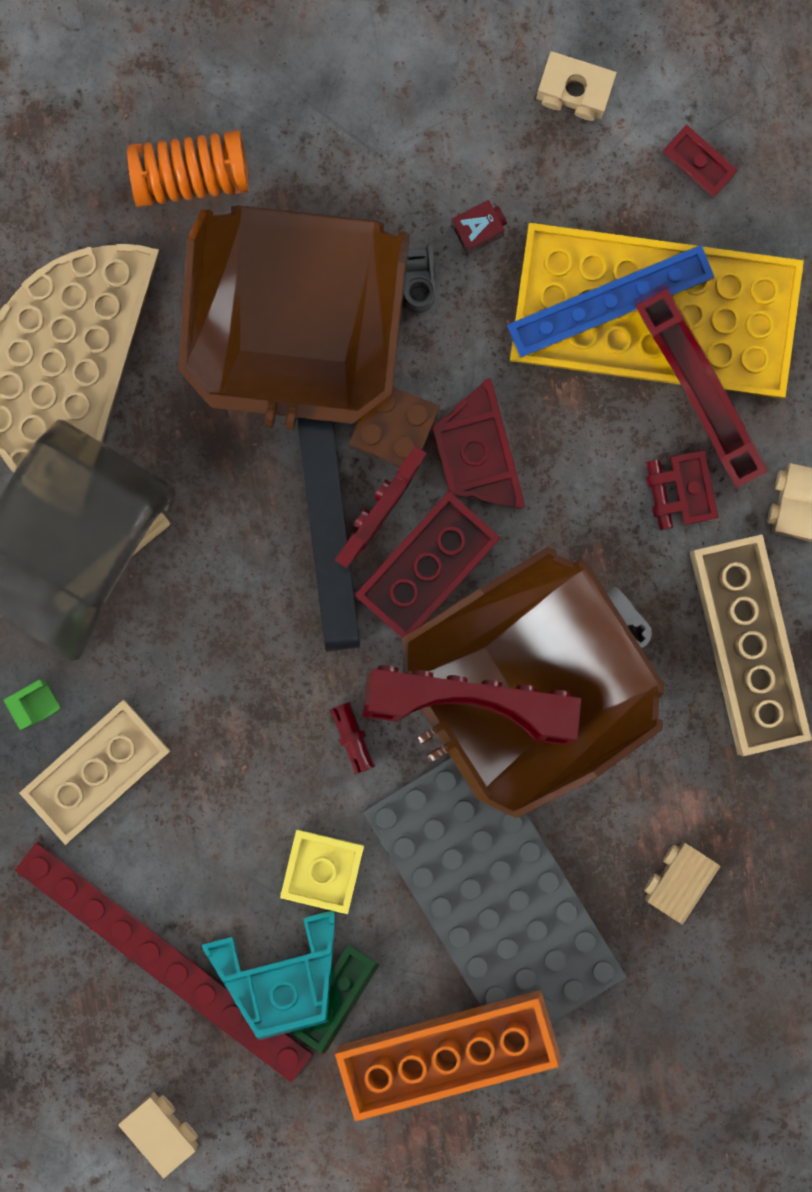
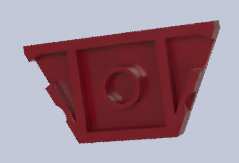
[432,378,526,509]

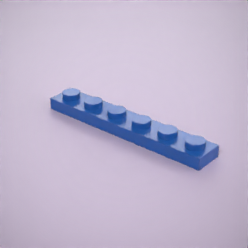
[507,245,715,358]

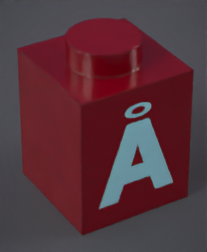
[451,200,507,255]

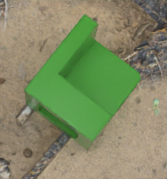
[3,679,61,731]

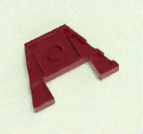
[335,445,427,569]

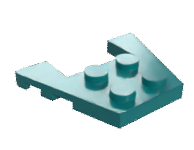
[202,911,336,1040]

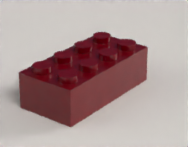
[354,491,501,639]

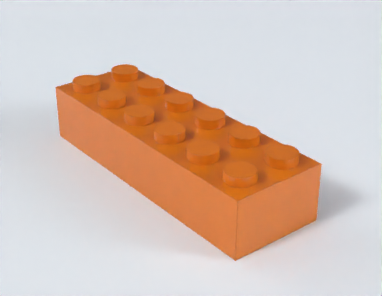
[335,990,561,1122]

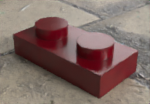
[662,124,738,198]

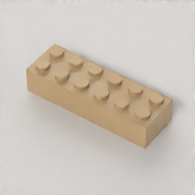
[689,534,812,756]

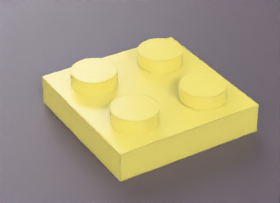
[280,829,364,914]

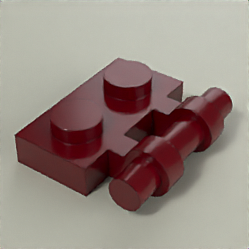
[646,450,719,530]

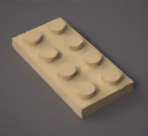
[19,700,171,845]

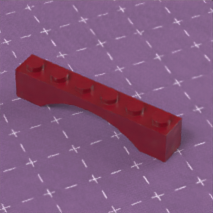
[635,282,768,488]
[362,665,581,746]

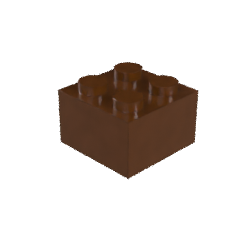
[349,387,440,468]

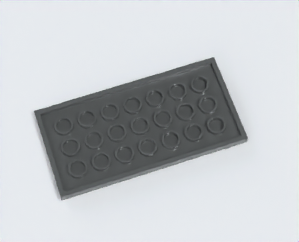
[362,757,627,1024]

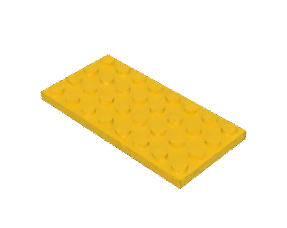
[510,223,804,399]

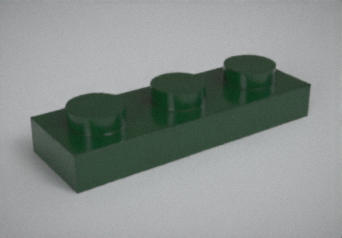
[293,945,380,1054]

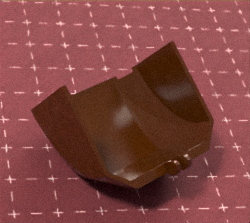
[178,205,410,430]
[403,547,664,818]

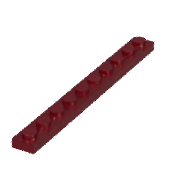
[15,842,313,1083]

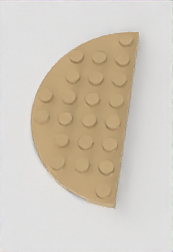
[0,244,160,516]

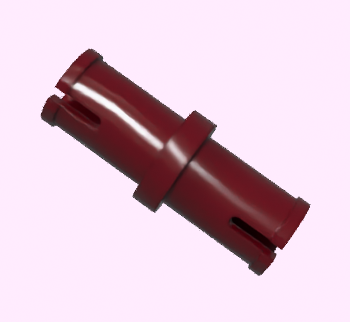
[330,702,375,775]

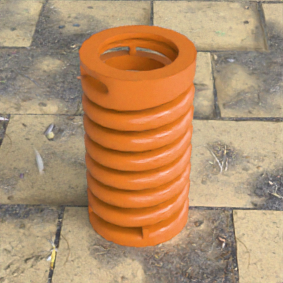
[127,130,249,207]

